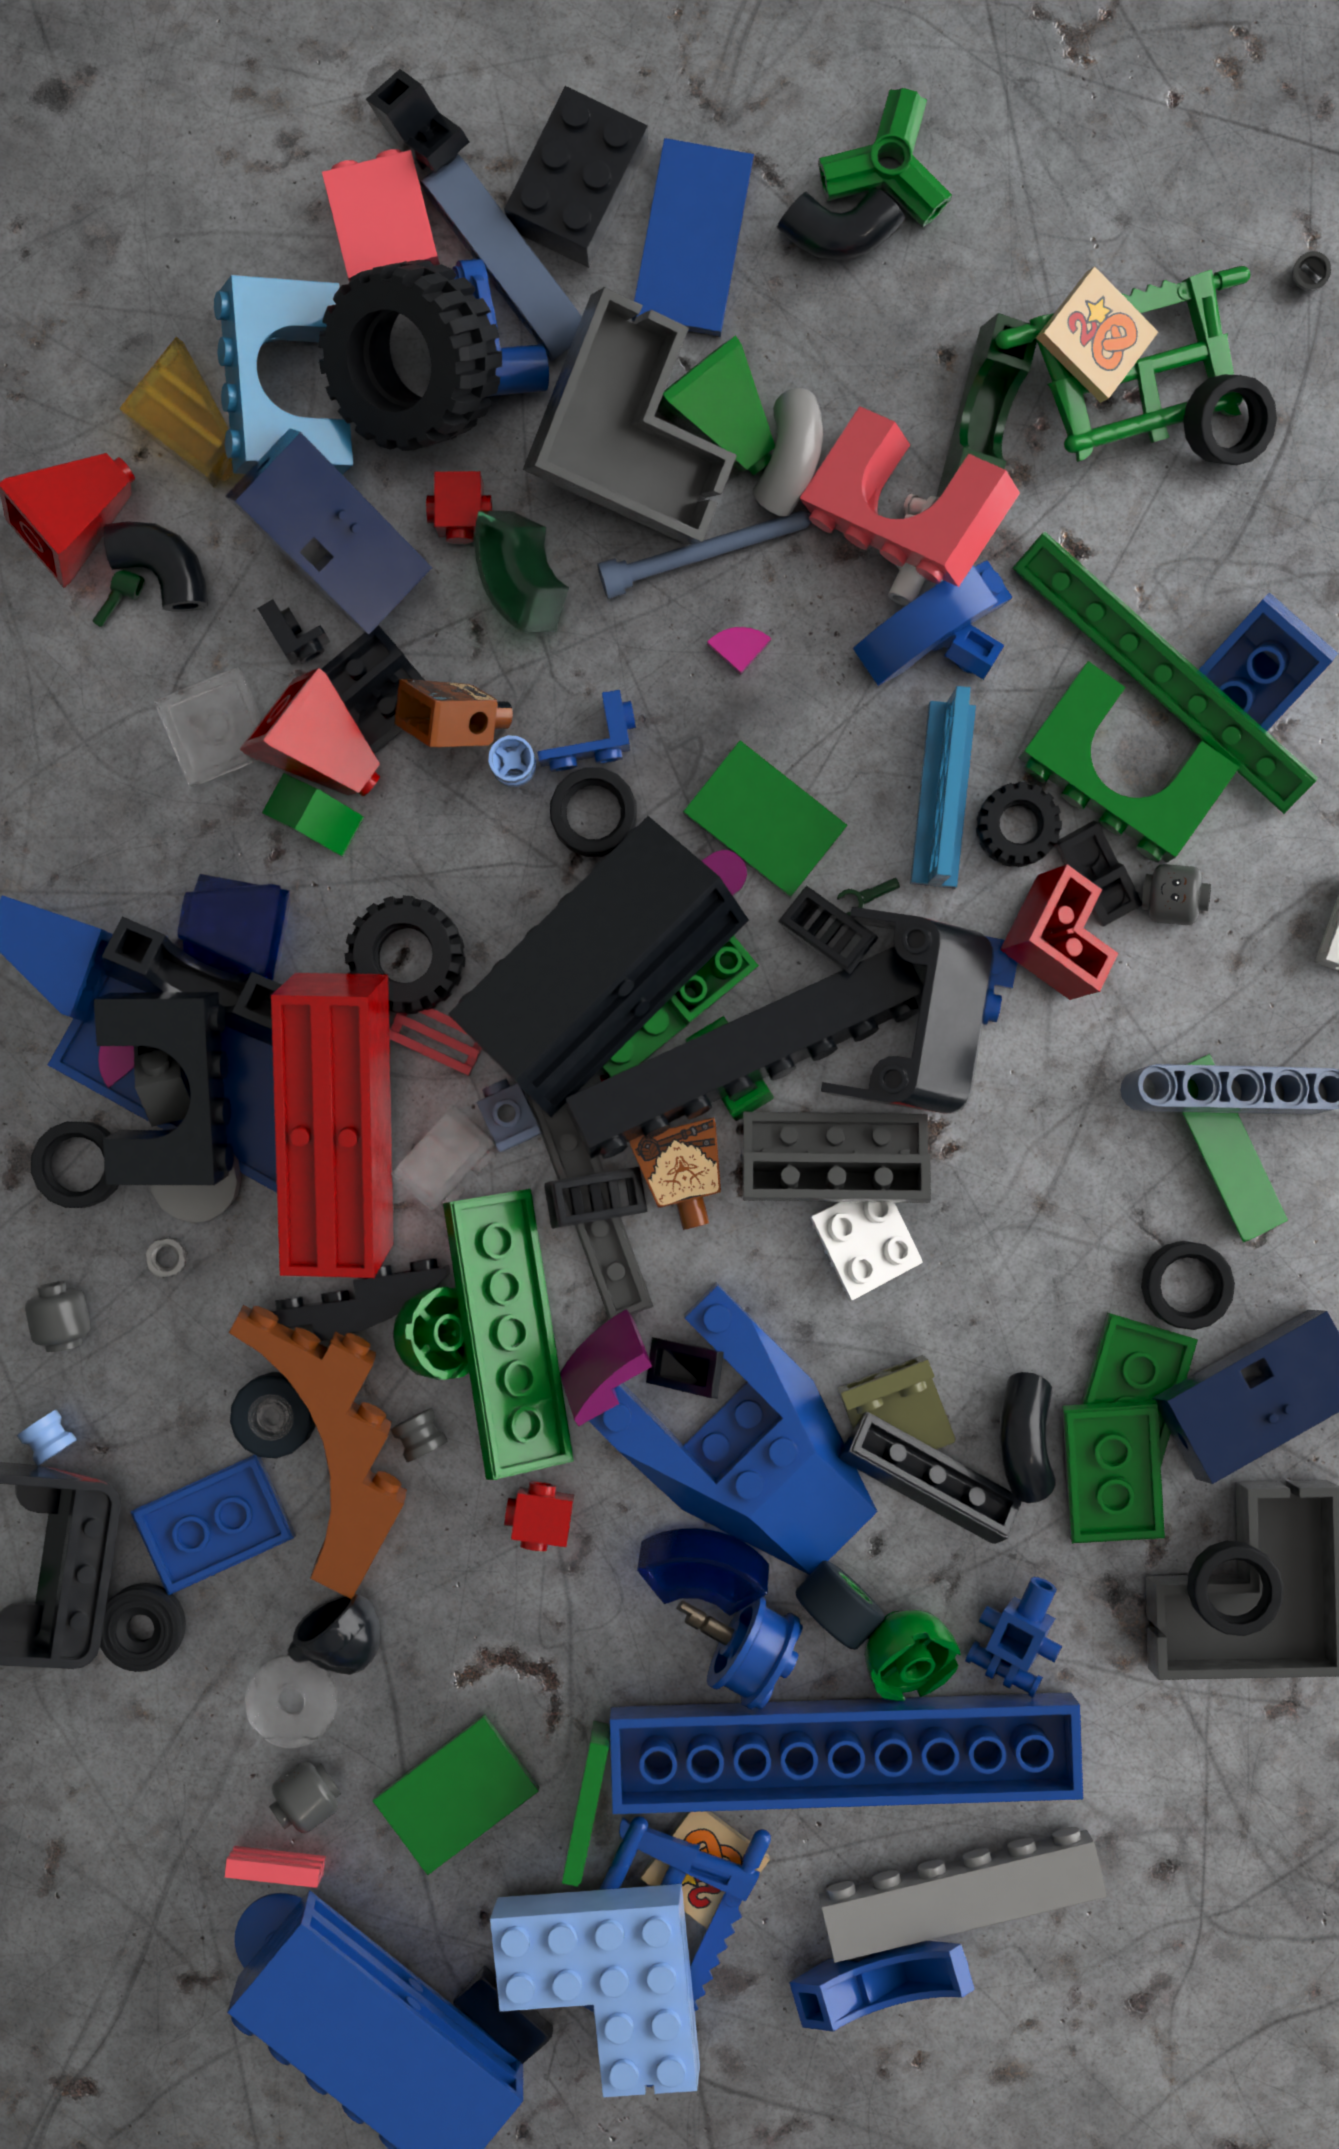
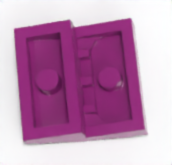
[560,1309,652,1427]

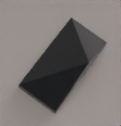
[646,1337,724,1399]

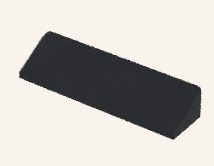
[838,1412,1022,1544]

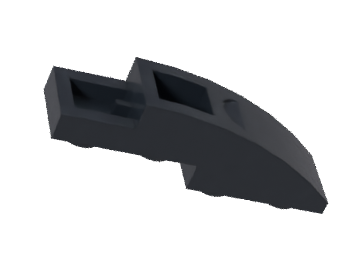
[269,1258,450,1342]

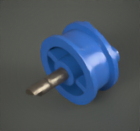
[676,1594,803,1710]

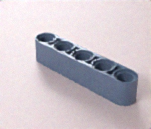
[420,154,582,361]
[1120,1064,1339,1114]

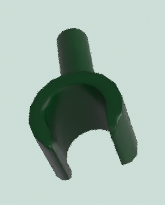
[92,570,145,627]
[837,877,900,917]

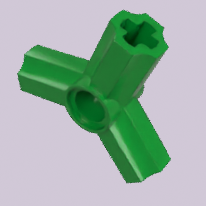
[818,88,952,227]

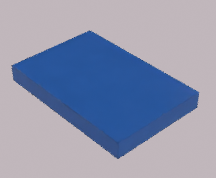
[130,1454,296,1595]

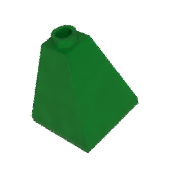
[657,335,775,475]

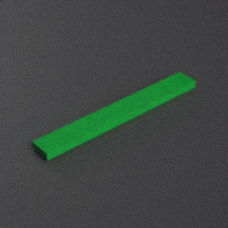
[1012,532,1318,814]

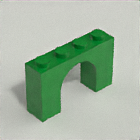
[1018,661,1240,863]

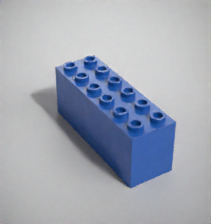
[227,1890,523,2149]

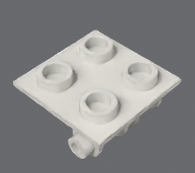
[810,1202,923,1301]

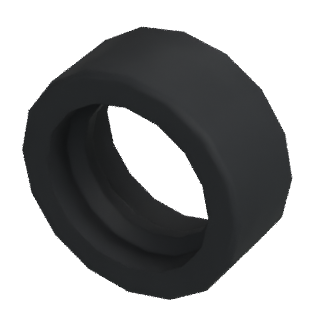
[1183,374,1277,466]
[550,767,637,857]
[31,1121,119,1208]
[1141,1241,1235,1330]
[1187,1540,1284,1636]

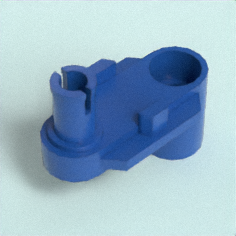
[452,259,549,397]

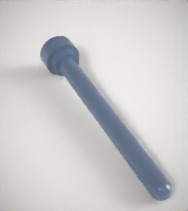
[597,511,811,599]

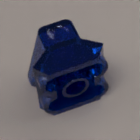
[177,874,290,980]

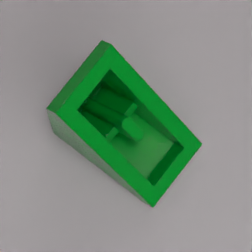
[262,773,365,857]

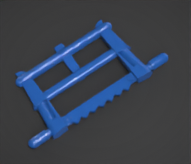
[583,1816,771,2087]

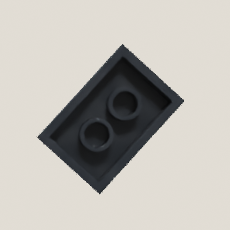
[504,86,649,268]

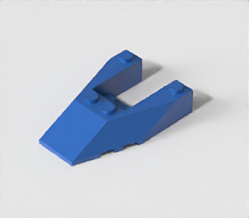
[589,1282,878,1575]

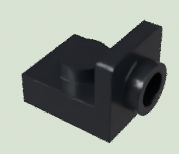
[257,599,330,665]

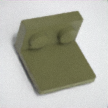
[837,1355,955,1450]

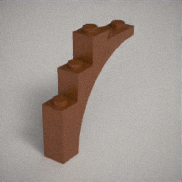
[229,1305,407,1599]

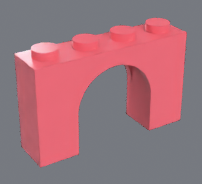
[799,406,1020,587]

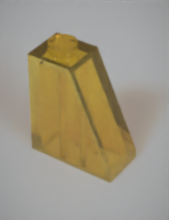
[119,337,234,488]

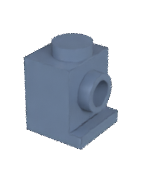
[476,1079,542,1153]

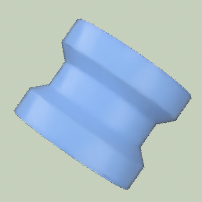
[17,1409,77,1466]

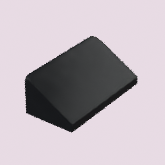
[453,1965,553,2064]

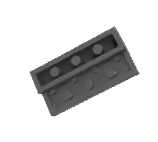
[742,1112,931,1203]

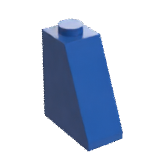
[0,895,113,1023]

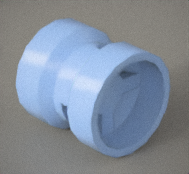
[488,735,537,787]

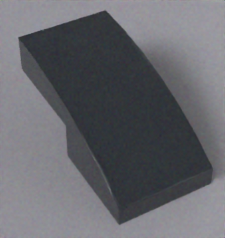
[1055,820,1142,927]

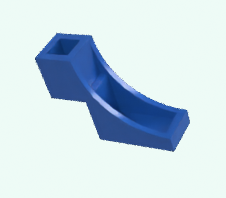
[789,1941,975,2032]

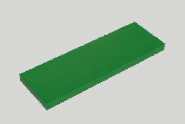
[443,1189,574,1480]

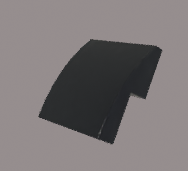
[321,625,426,754]

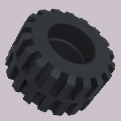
[344,895,466,1014]

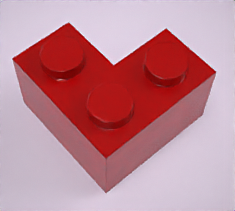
[1000,864,1119,1000]

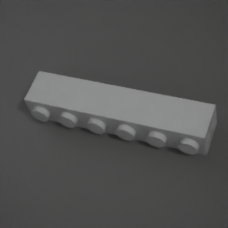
[819,1827,1108,1963]

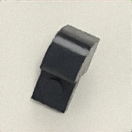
[366,69,469,173]

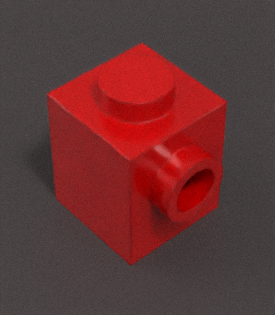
[426,471,492,544]
[504,1481,574,1551]

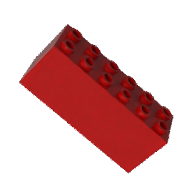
[271,973,394,1278]

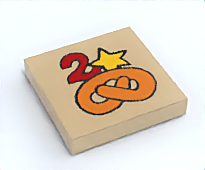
[1036,266,1158,403]
[641,1811,770,1929]

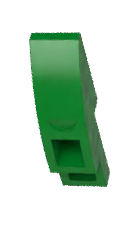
[601,936,759,1078]

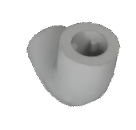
[753,388,823,517]

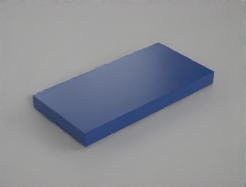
[632,138,754,337]

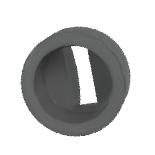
[1293,251,1331,291]

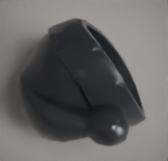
[287,1594,380,1675]

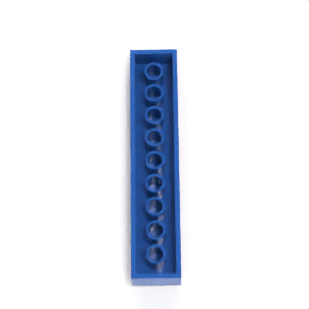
[610,1692,1083,1814]

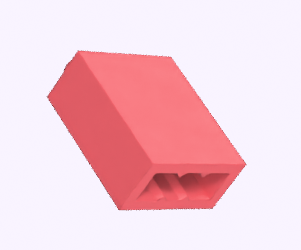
[322,149,440,282]

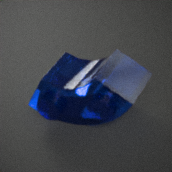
[637,1528,770,1616]

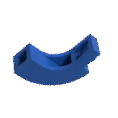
[853,560,1013,686]

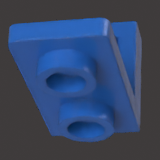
[537,690,636,772]

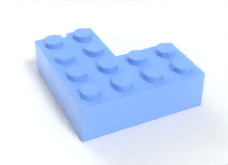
[490,1884,700,2097]

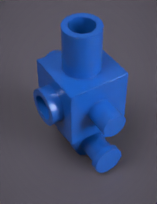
[965,1577,1062,1698]

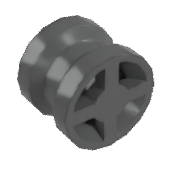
[390,1408,448,1462]

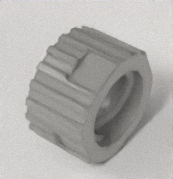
[145,1236,188,1278]

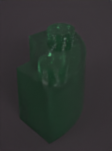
[475,511,569,633]

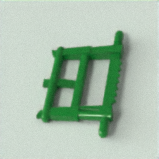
[995,266,1251,462]

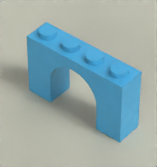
[214,275,353,475]

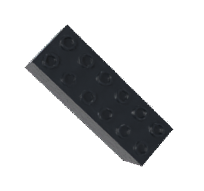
[448,816,749,1117]

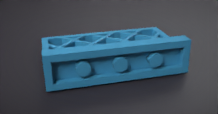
[910,686,976,889]

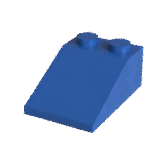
[1199,593,1338,731]

